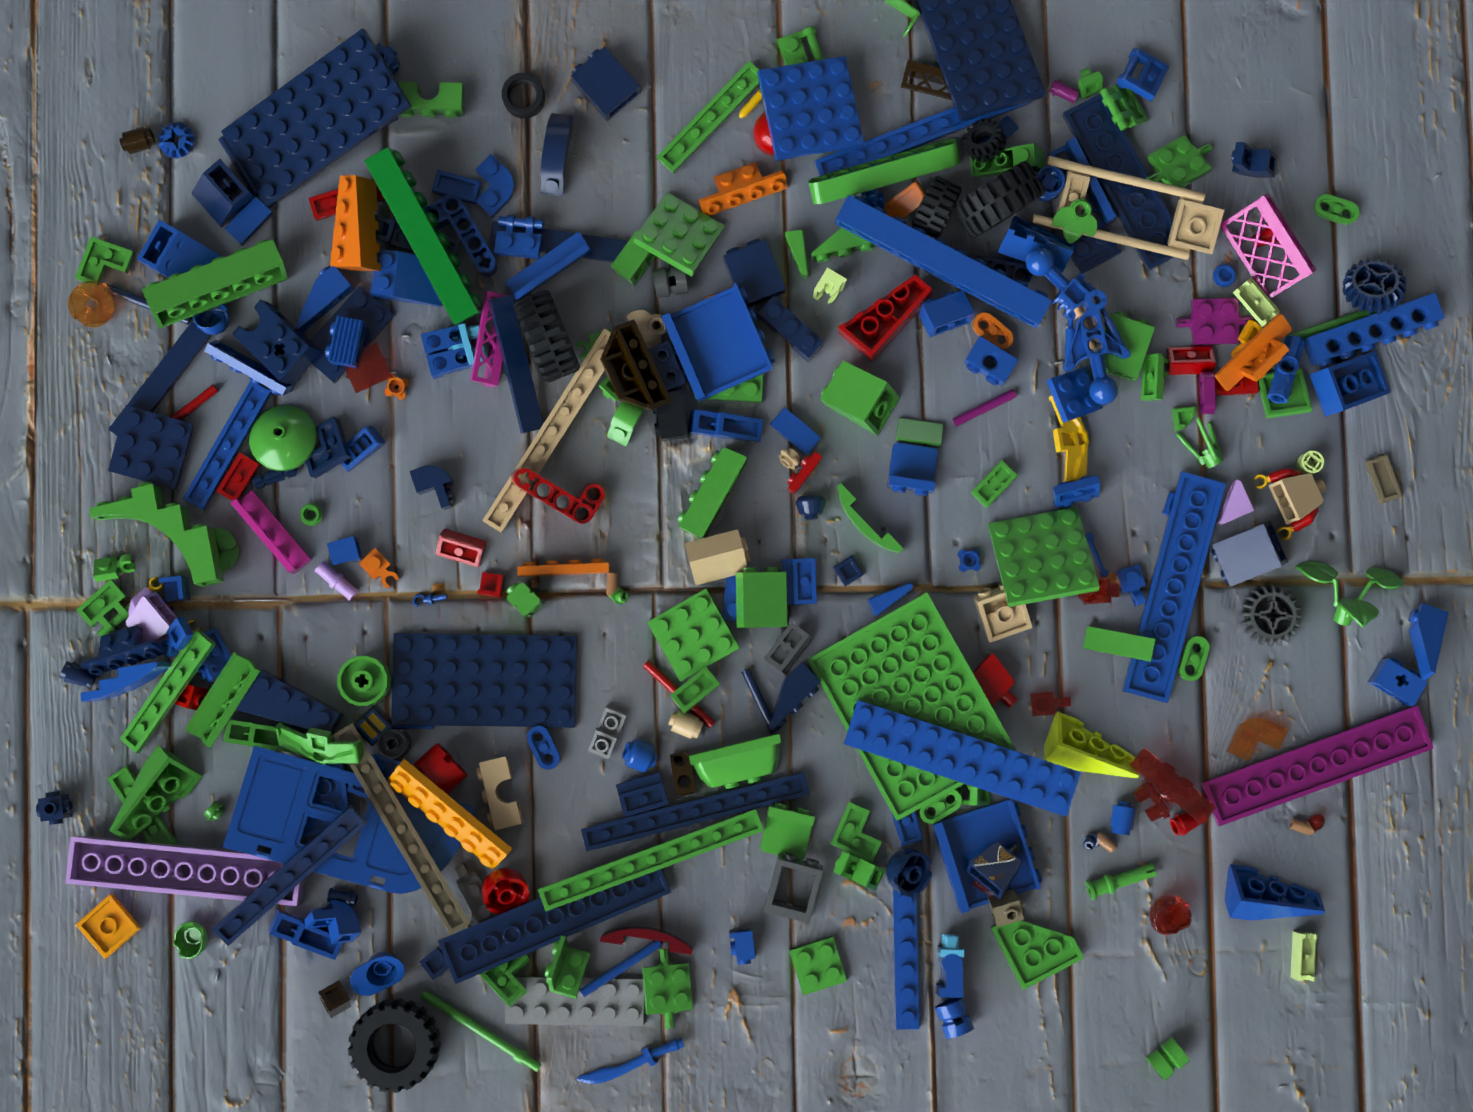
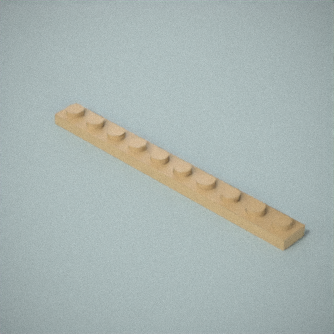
[482,329,611,533]

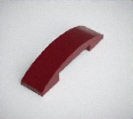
[600,927,693,955]

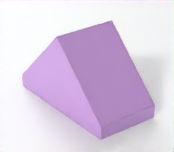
[1215,480,1254,525]

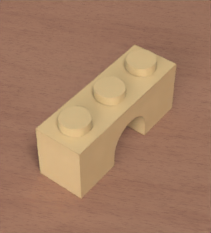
[476,756,524,830]

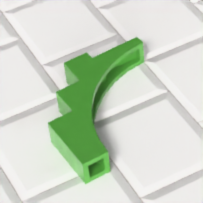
[89,482,224,587]

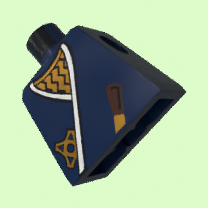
[966,842,1022,900]

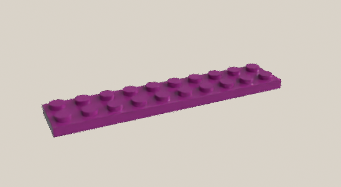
[1201,705,1434,826]

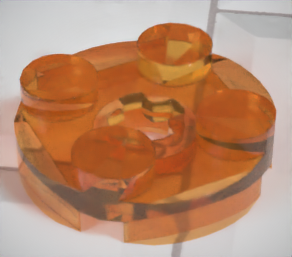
[68,281,116,328]

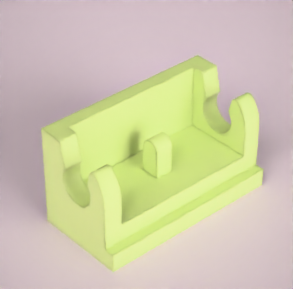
[813,267,847,304]
[1233,277,1281,327]
[1291,931,1318,981]

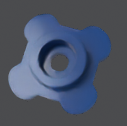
[957,549,981,572]

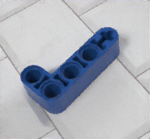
[426,194,498,277]

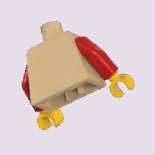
[1253,468,1326,540]

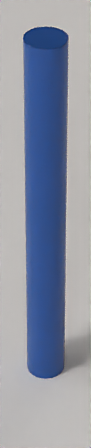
[579,940,662,997]

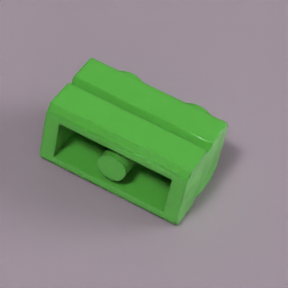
[506,582,544,618]

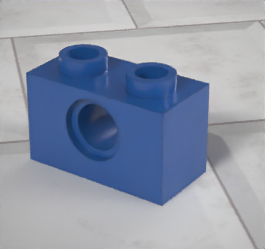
[963,336,1018,386]

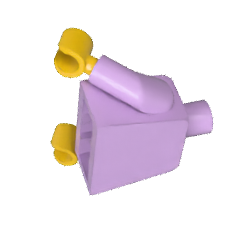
[126,577,200,645]

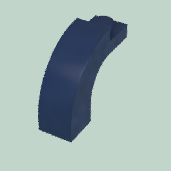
[540,113,573,196]

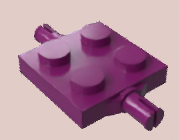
[1175,298,1254,345]

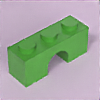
[398,82,465,118]

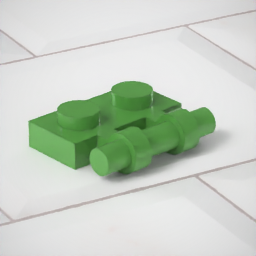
[1100,84,1148,131]
[76,579,130,637]

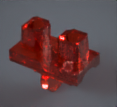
[1078,579,1120,604]
[1133,777,1175,821]

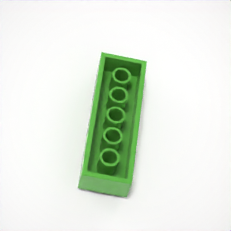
[142,239,288,329]

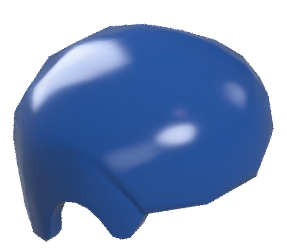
[193,304,231,335]

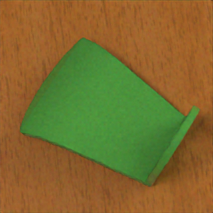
[884,0,920,37]

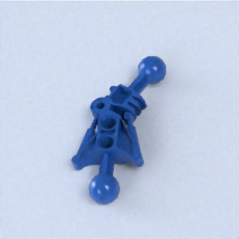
[1026,247,1131,405]

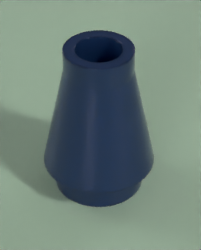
[59,661,97,689]

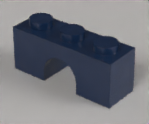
[758,296,824,362]

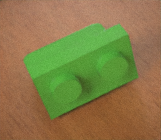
[760,803,815,860]

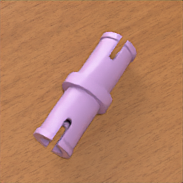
[314,561,359,601]

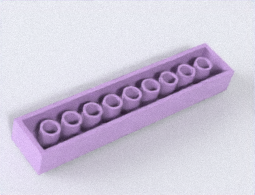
[65,835,305,906]

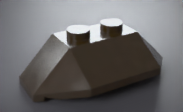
[600,320,672,410]

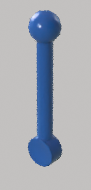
[1085,533,1108,578]

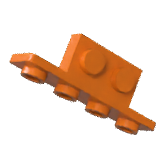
[699,162,788,216]
[1215,313,1292,391]

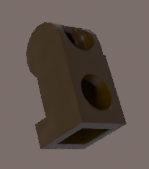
[670,751,697,797]

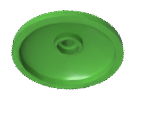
[249,405,317,471]

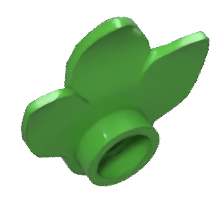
[1052,199,1097,244]

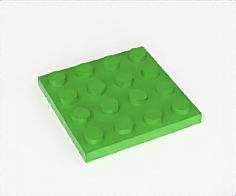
[988,507,1100,607]

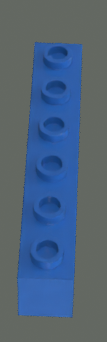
[1303,293,1445,368]

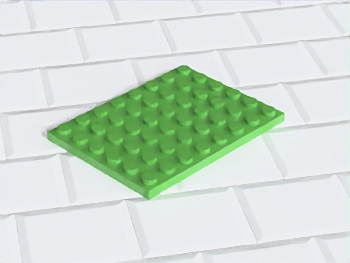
[807,592,1017,821]

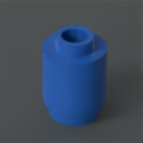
[1110,801,1136,835]

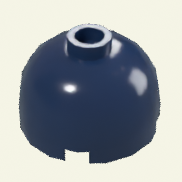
[886,849,932,897]

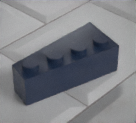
[236,669,344,734]

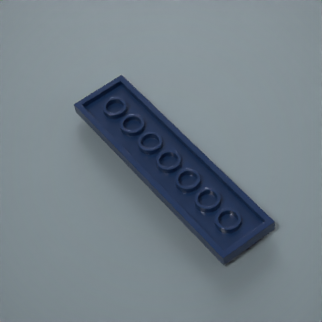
[1062,93,1175,271]

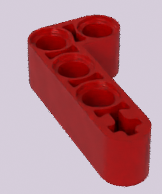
[511,467,605,524]

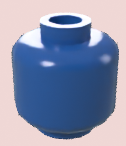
[622,739,658,772]

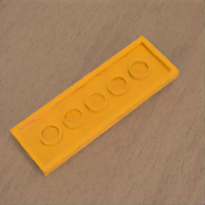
[387,759,512,869]

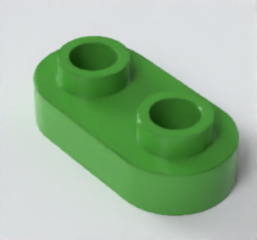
[1313,194,1359,225]
[1178,636,1210,681]
[920,789,962,824]

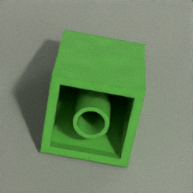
[820,361,900,436]

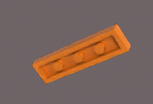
[517,559,610,577]

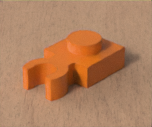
[358,548,400,589]

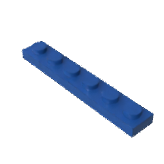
[183,381,272,510]
[893,889,919,1030]

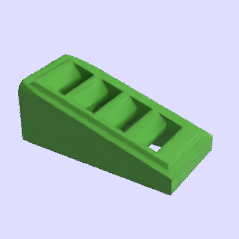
[785,230,808,279]

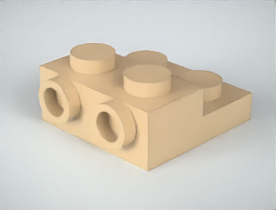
[973,582,1032,643]

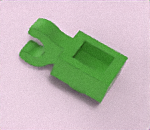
[93,554,135,582]

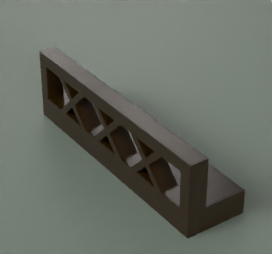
[901,60,952,100]

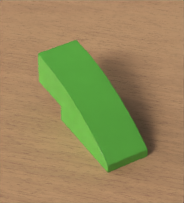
[222,719,298,753]

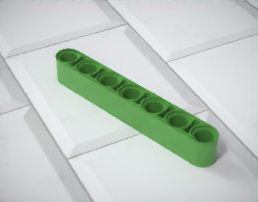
[808,139,961,204]

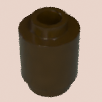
[119,127,156,155]

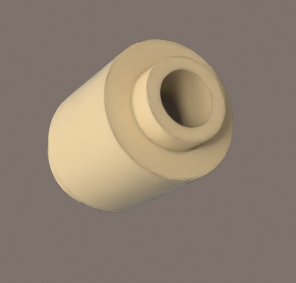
[668,710,703,739]

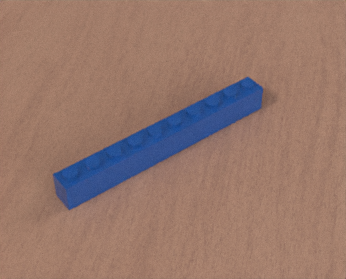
[835,195,1052,328]

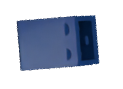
[137,220,222,278]

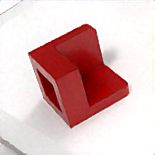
[477,572,506,598]

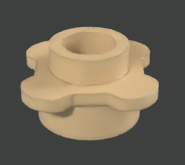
[778,448,800,470]

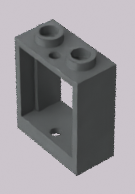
[764,852,823,923]

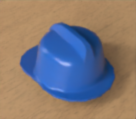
[350,952,405,996]

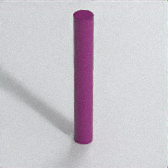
[952,389,1017,427]

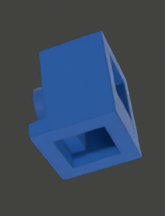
[729,929,756,965]

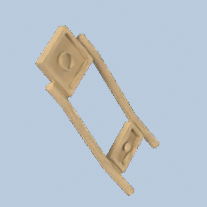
[1032,156,1224,260]

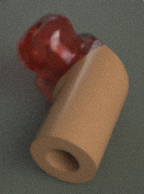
[1289,814,1325,835]

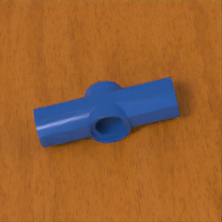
[1267,335,1305,404]

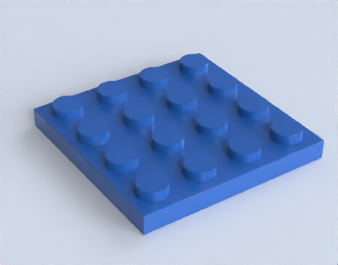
[757,56,864,161]

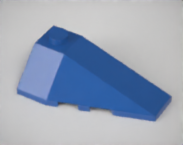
[1224,864,1325,921]

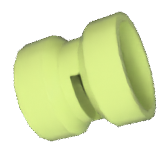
[1296,451,1324,474]

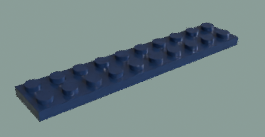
[438,869,671,984]

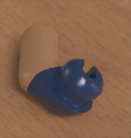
[1083,832,1118,853]

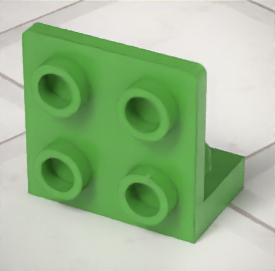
[545,935,591,999]

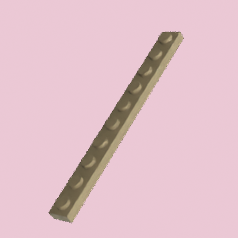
[332,723,470,935]

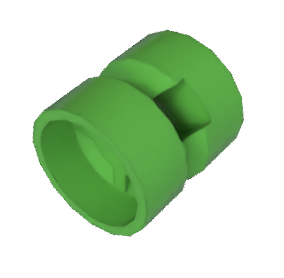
[1145,1037,1190,1081]

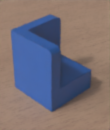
[327,536,363,565]
[159,576,190,602]

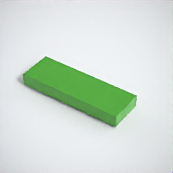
[1083,626,1156,662]

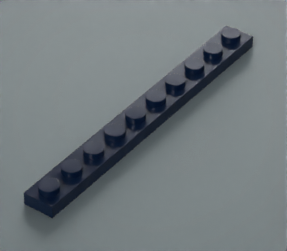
[581,772,810,852]

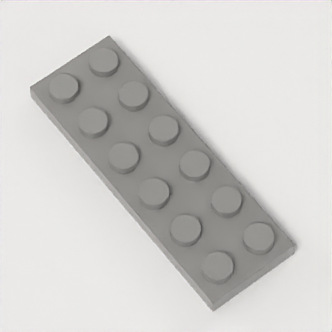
[505,976,644,1026]

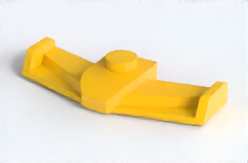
[1048,395,1090,483]

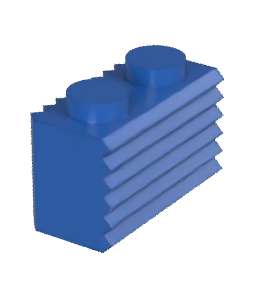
[325,316,367,369]

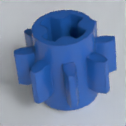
[859,189,885,209]

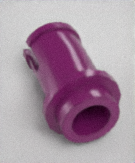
[1049,79,1079,104]

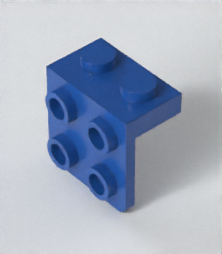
[887,443,938,496]

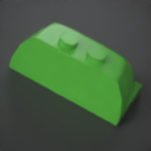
[689,733,781,789]

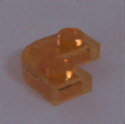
[1226,718,1288,762]

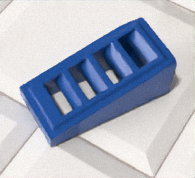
[341,426,386,472]
[868,583,913,616]

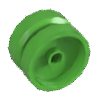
[337,656,392,706]

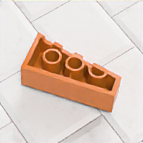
[330,175,381,271]

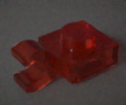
[1030,692,1071,717]

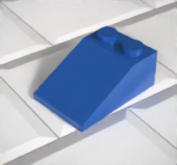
[370,249,442,307]
[1309,351,1391,417]

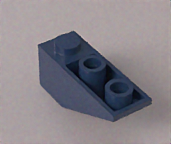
[767,662,821,732]

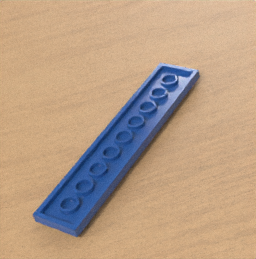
[1122,471,1226,703]
[844,700,1081,817]

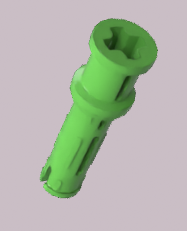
[1085,862,1157,901]

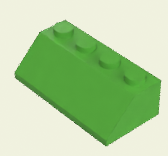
[677,447,747,539]

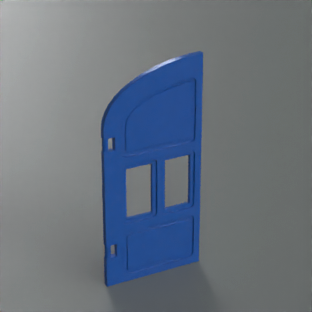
[223,746,476,894]

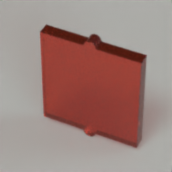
[344,343,392,394]

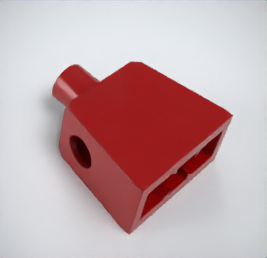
[973,653,1018,708]

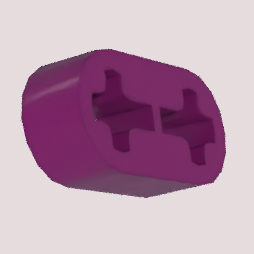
[1199,372,1216,415]

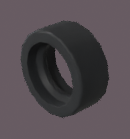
[502,73,545,119]

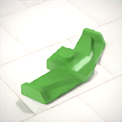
[275,722,364,764]

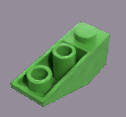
[970,143,1044,178]
[811,228,876,263]

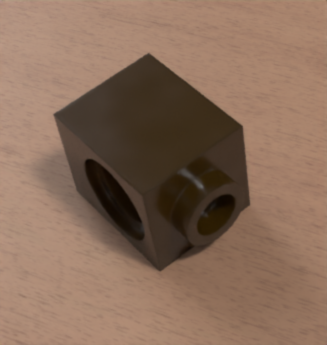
[318,980,351,1018]

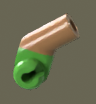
[606,573,629,604]

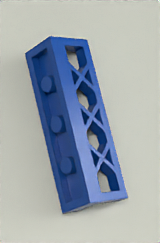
[1048,137,1116,228]
[505,231,592,301]

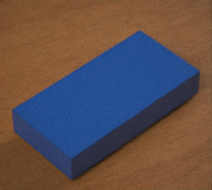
[432,170,482,205]
[225,197,273,246]

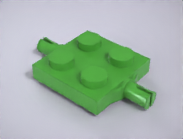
[1146,135,1212,188]
[642,948,693,1029]

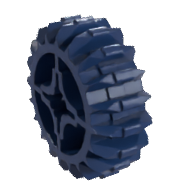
[1343,257,1407,315]

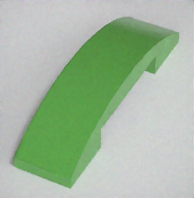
[836,483,904,554]

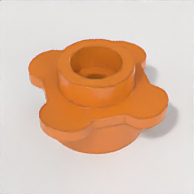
[384,375,410,400]

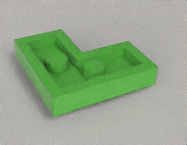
[75,236,135,287]
[830,802,882,863]
[479,955,530,1008]

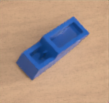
[688,409,763,442]
[268,909,342,960]

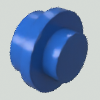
[1213,264,1236,287]

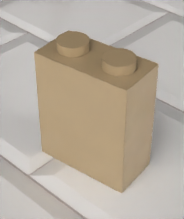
[685,529,751,586]

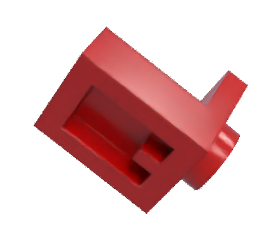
[175,684,209,710]

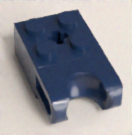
[233,299,321,385]

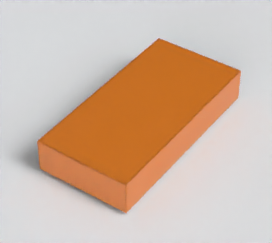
[884,181,925,219]

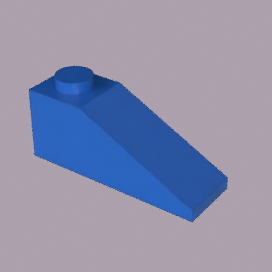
[296,266,355,333]
[1408,603,1449,680]

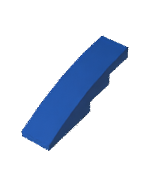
[80,662,171,702]

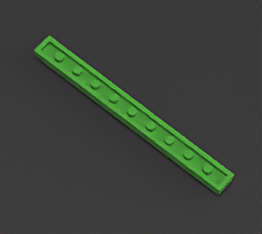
[538,809,764,911]

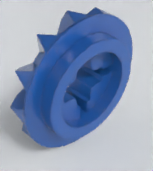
[158,122,195,158]

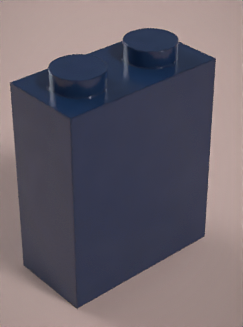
[570,46,641,121]
[723,238,786,308]

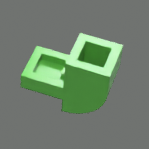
[606,401,646,447]
[833,851,886,890]

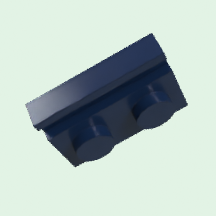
[1071,224,1121,274]
[616,772,669,817]

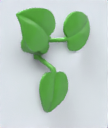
[1295,561,1405,628]

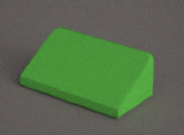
[895,418,943,447]

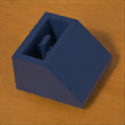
[191,159,255,228]

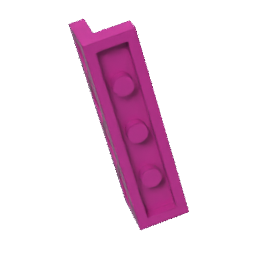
[470,291,507,387]
[230,490,312,574]

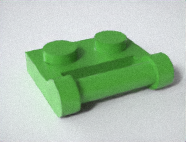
[777,26,824,66]

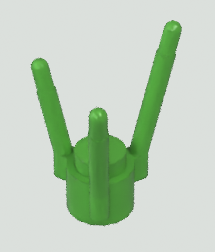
[1176,417,1224,469]

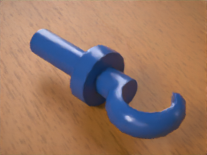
[413,593,448,607]

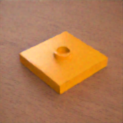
[75,893,142,959]

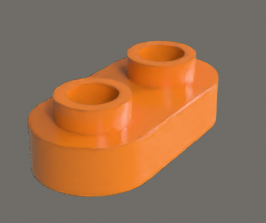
[972,313,1013,351]

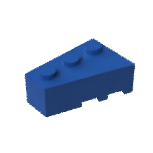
[998,215,1076,273]

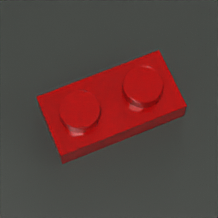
[216,452,261,501]
[786,452,822,495]

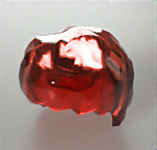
[1149,893,1192,935]

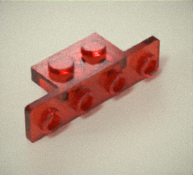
[1130,748,1215,824]

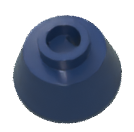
[795,495,826,520]

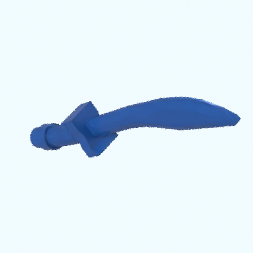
[577,1038,684,1084]

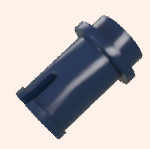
[327,888,358,907]

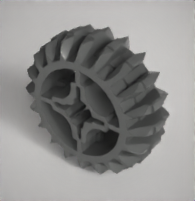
[1239,585,1303,647]

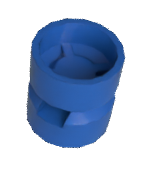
[1037,166,1065,202]
[935,997,974,1039]

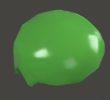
[173,921,209,959]

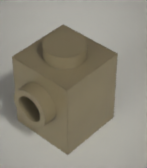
[987,888,1025,927]

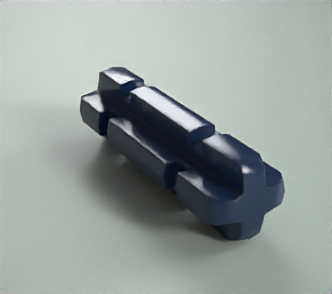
[252,468,297,489]

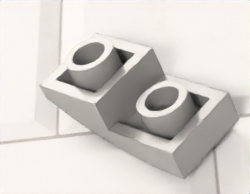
[588,705,627,759]

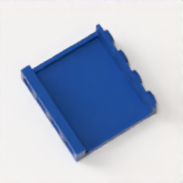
[661,283,776,402]
[932,799,1042,914]

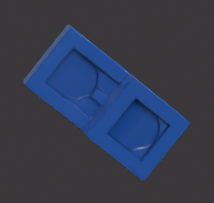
[769,407,821,455]

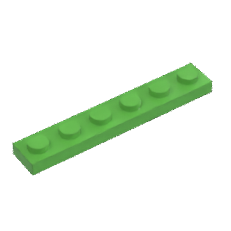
[657,61,759,174]
[120,630,216,753]

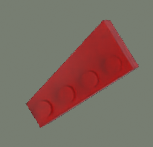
[838,275,933,363]

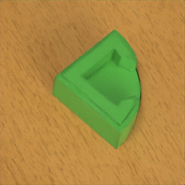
[1172,406,1196,432]

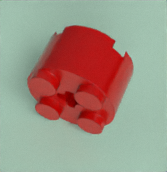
[413,743,468,795]

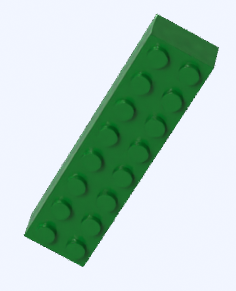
[364,147,483,325]

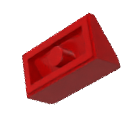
[1167,346,1216,375]
[435,529,487,568]

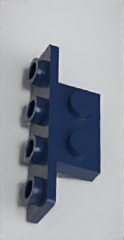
[81,625,167,675]

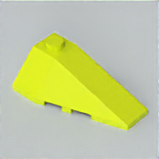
[1044,711,1139,778]

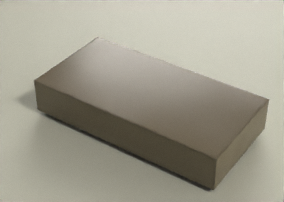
[1364,454,1403,504]

